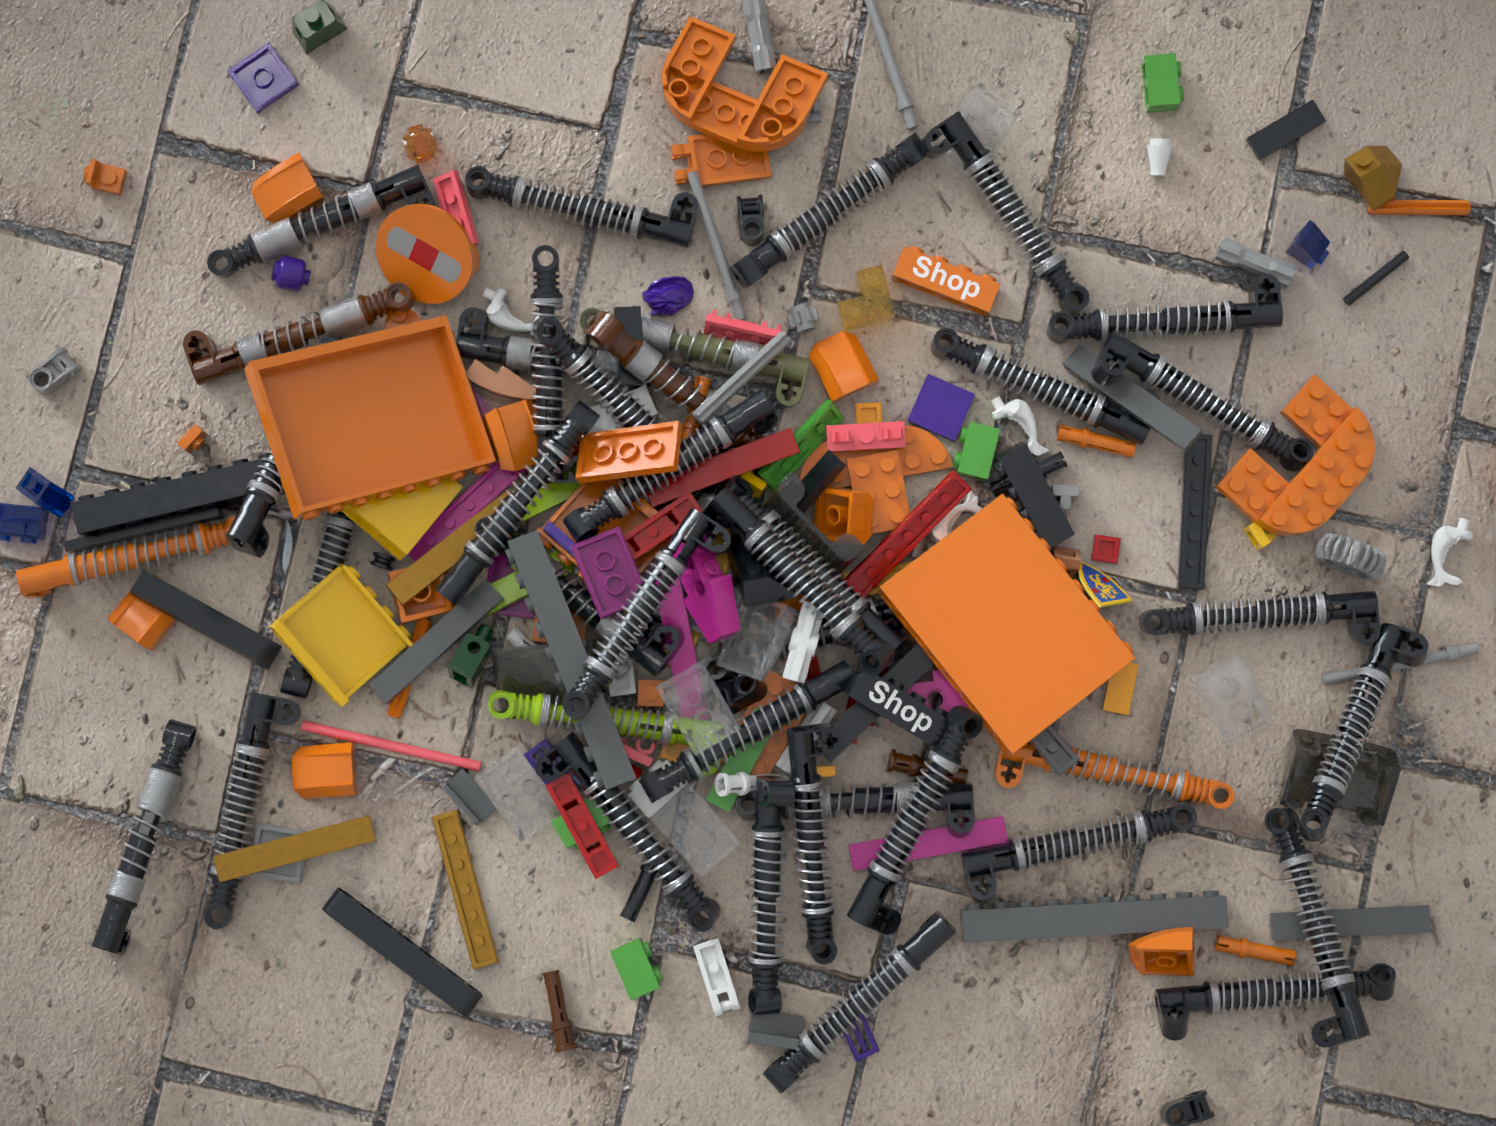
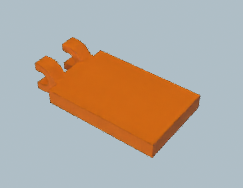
[670,134,771,187]

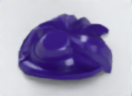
[642,276,694,317]

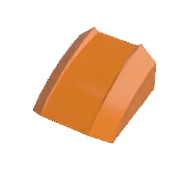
[251,153,326,224]
[809,331,879,404]
[482,399,537,471]
[813,487,875,545]
[388,568,456,625]
[107,576,177,651]
[291,742,358,799]
[1128,927,1195,976]

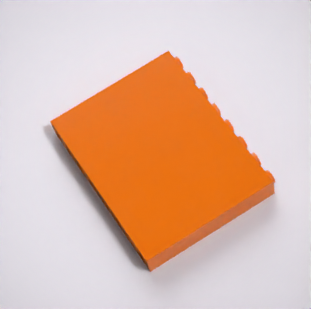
[244,315,496,521]
[877,493,1135,758]

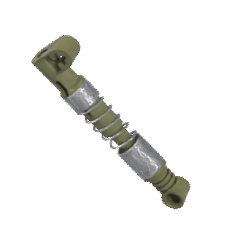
[579,308,810,407]

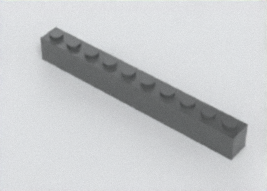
[505,530,636,791]
[960,890,1229,943]

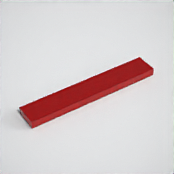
[647,428,800,508]
[843,470,972,598]

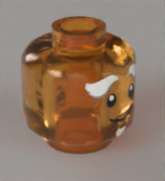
[402,124,439,164]

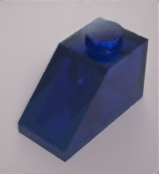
[1285,220,1330,269]
[16,467,74,518]

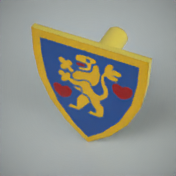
[1078,561,1133,608]

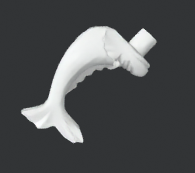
[482,288,539,332]
[991,396,1049,456]
[929,491,982,543]
[1426,518,1473,587]

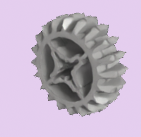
[1315,533,1387,581]

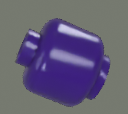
[271,256,311,292]

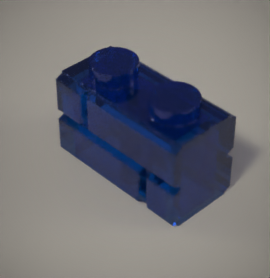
[0,503,49,544]

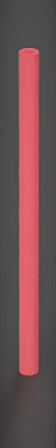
[301,720,482,772]

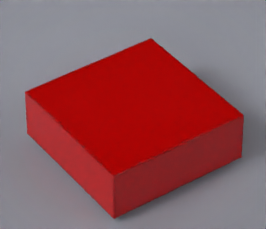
[1091,534,1121,564]

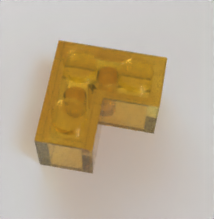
[837,265,895,332]

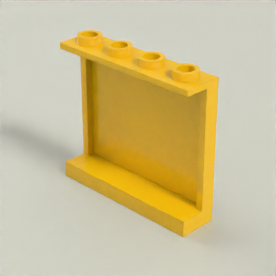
[342,478,463,561]
[268,564,413,707]

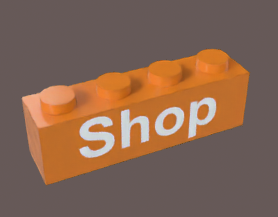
[891,246,1000,317]

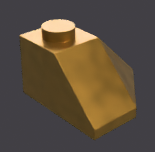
[1344,146,1402,211]

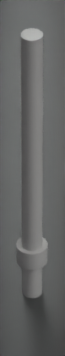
[864,0,918,130]
[687,171,747,320]
[1322,643,1479,685]

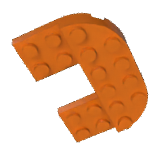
[662,16,828,152]
[1215,374,1375,536]

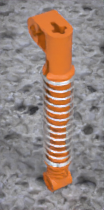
[16,516,236,599]
[994,742,1235,809]

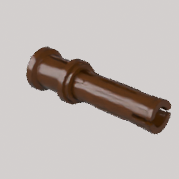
[887,749,968,784]
[542,970,578,1053]

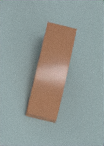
[466,359,536,403]

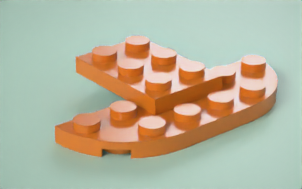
[799,425,953,535]

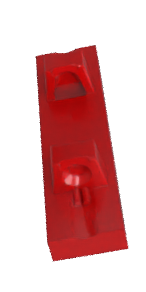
[624,491,703,562]
[545,773,619,879]

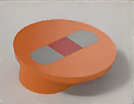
[376,204,480,304]

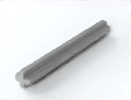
[693,331,791,423]

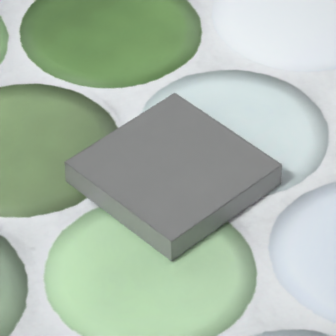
[248,823,307,883]

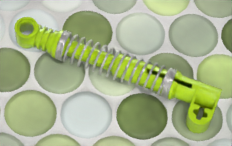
[487,690,725,775]

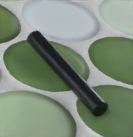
[1343,251,1409,306]

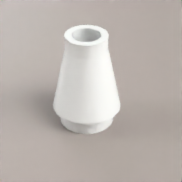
[1147,138,1173,176]

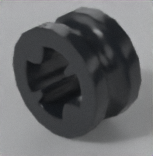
[370,552,396,571]

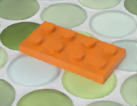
[575,421,683,484]
[720,670,804,775]

